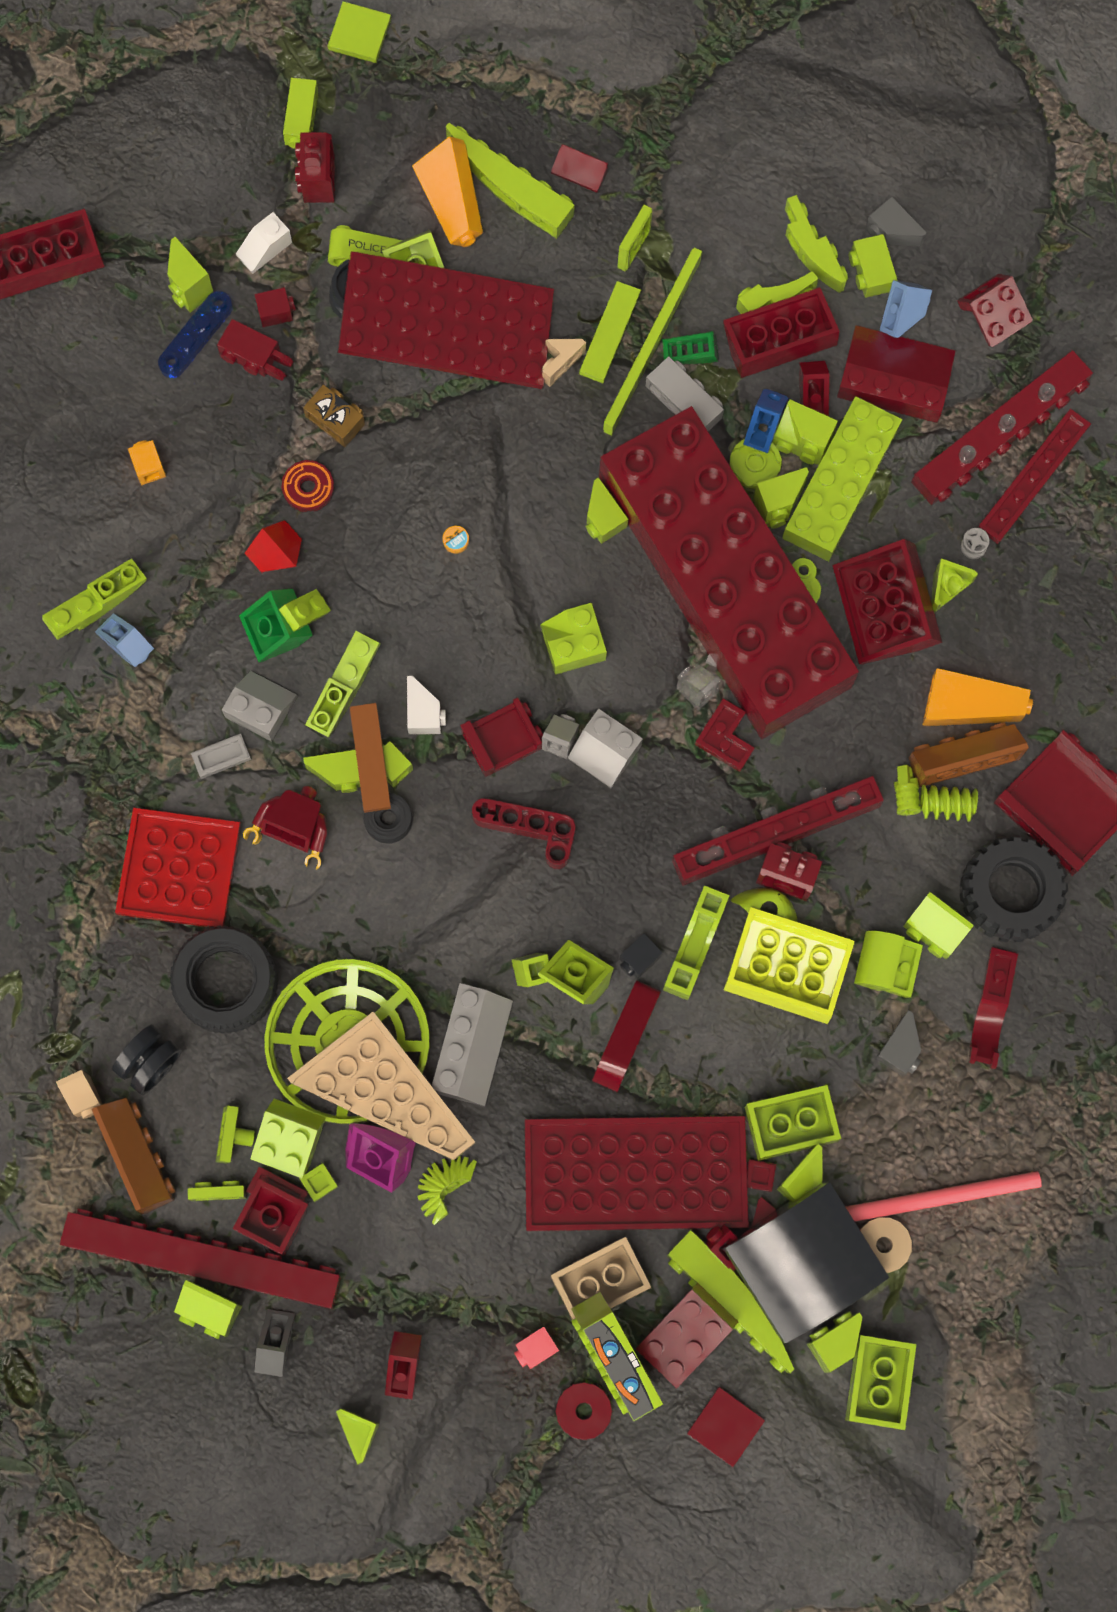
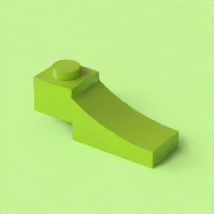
[736,271,818,314]

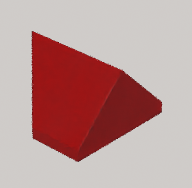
[245,520,302,573]

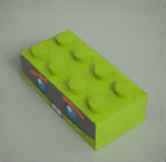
[571,1292,663,1421]

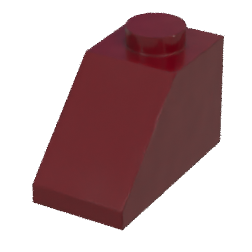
[799,361,829,417]
[385,1331,422,1399]

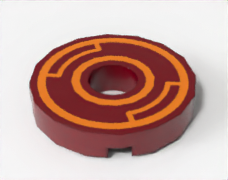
[281,460,334,512]

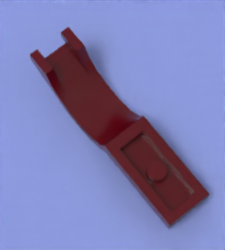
[969,947,1018,1069]

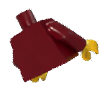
[243,786,328,870]

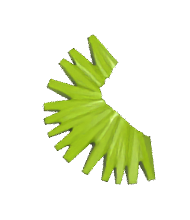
[417,1156,477,1225]

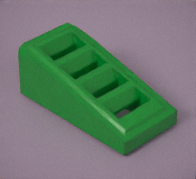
[662,332,719,365]

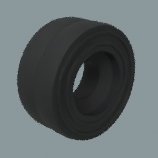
[363,793,413,844]

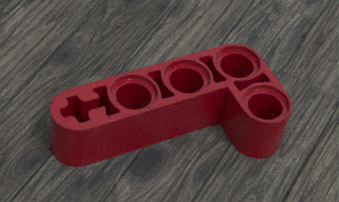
[472,799,575,869]
[592,980,661,1092]

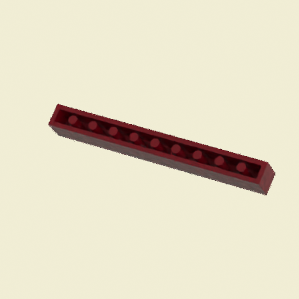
[59,1208,341,1309]

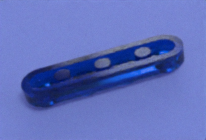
[158,291,233,378]

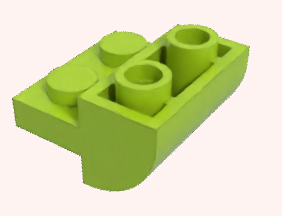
[854,931,923,998]

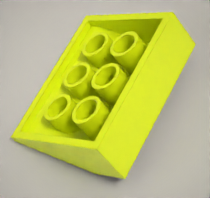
[724,907,855,1024]

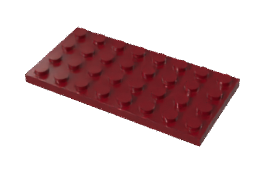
[337,251,554,389]
[525,1116,748,1231]

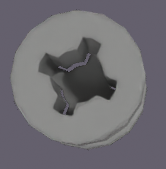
[961,528,990,559]

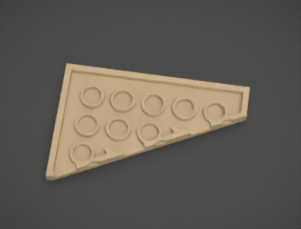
[287,1012,475,1160]

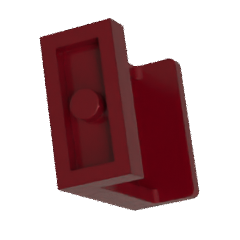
[460,697,543,777]

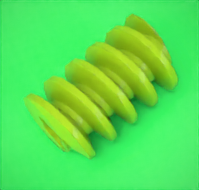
[920,785,978,822]

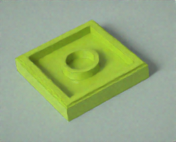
[328,1,391,63]
[617,205,652,271]

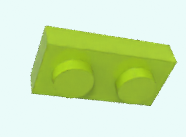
[279,589,331,632]
[188,1181,247,1201]

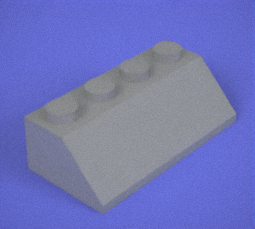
[432,983,513,1107]

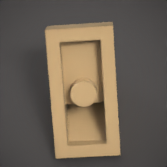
[542,339,586,387]

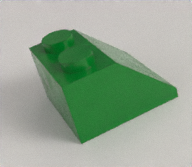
[239,589,313,662]

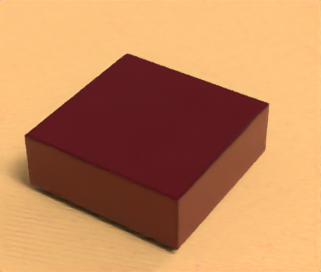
[747,1159,776,1192]

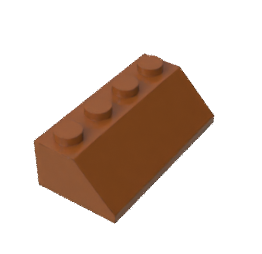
[908,723,1029,788]
[92,1098,176,1215]

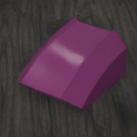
[345,1123,416,1193]

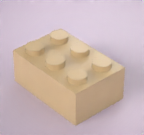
[550,1237,651,1320]

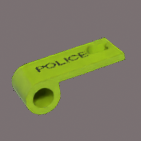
[328,225,403,267]

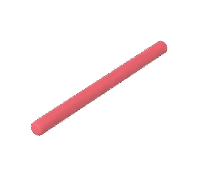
[845,1171,1041,1222]

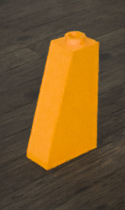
[412,136,483,247]
[922,668,1033,726]

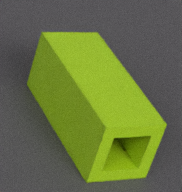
[283,78,318,149]

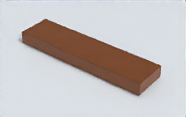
[350,703,391,813]

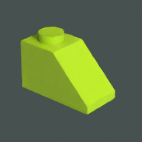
[586,477,628,544]
[303,750,360,793]

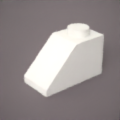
[236,212,292,274]
[407,676,446,734]

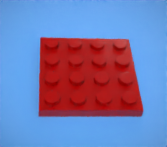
[115,808,241,928]

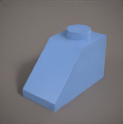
[880,280,932,338]
[95,613,154,667]

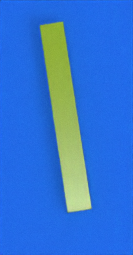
[603,248,702,436]

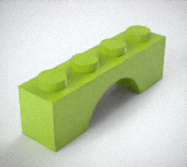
[663,886,730,1000]

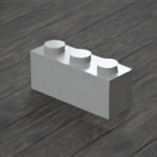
[645,357,724,431]

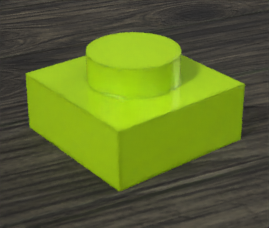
[299,1163,338,1202]

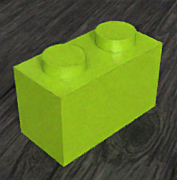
[849,234,898,298]

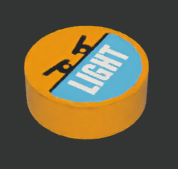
[443,526,469,554]

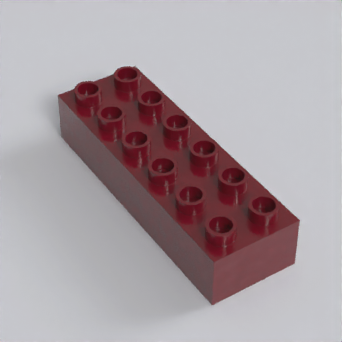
[599,406,859,740]

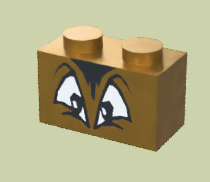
[303,384,365,447]

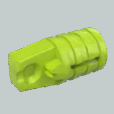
[894,765,921,816]

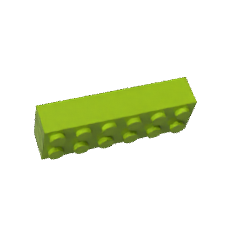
[782,396,902,562]

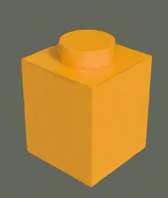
[128,440,166,485]

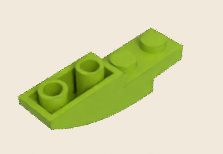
[785,195,848,293]
[42,558,147,640]
[305,631,381,737]

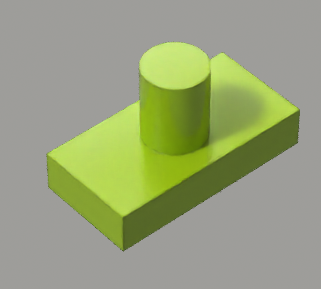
[215,1106,254,1164]

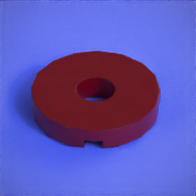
[556,1383,612,1440]

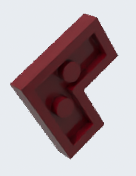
[695,698,755,772]

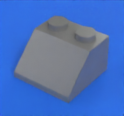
[222,671,297,742]
[567,709,643,788]

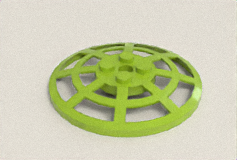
[265,959,430,1124]

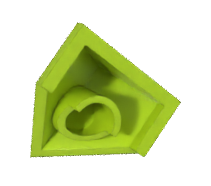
[931,558,978,613]

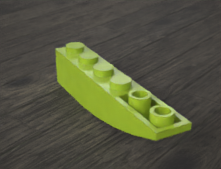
[446,123,575,239]
[667,1230,794,1373]

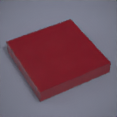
[687,1387,765,1467]

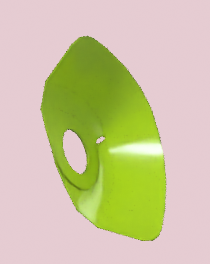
[731,887,798,922]

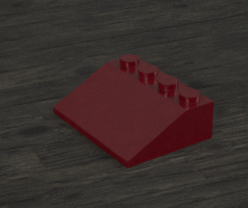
[837,325,956,423]
[832,539,942,665]

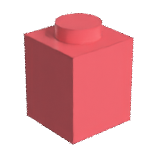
[514,1327,559,1369]

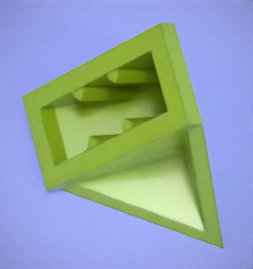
[336,1409,379,1465]

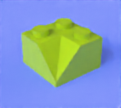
[772,400,838,465]
[540,603,607,675]

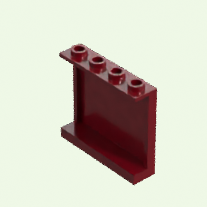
[994,730,1117,876]

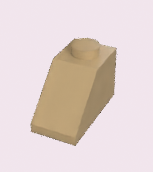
[56,1070,103,1119]

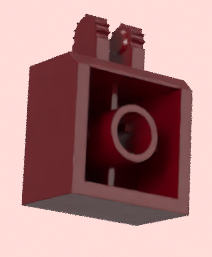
[295,132,335,203]
[756,842,822,901]

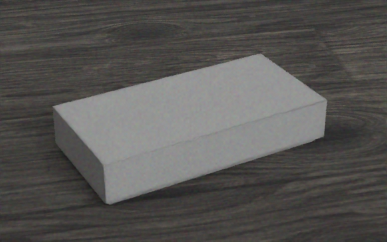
[191,734,251,779]

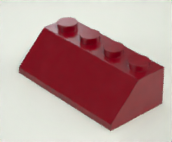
[723,287,840,378]

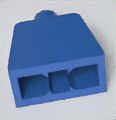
[743,389,788,453]

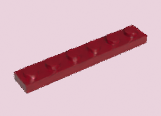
[978,409,1091,544]

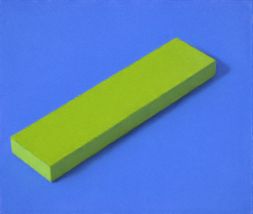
[579,281,641,383]

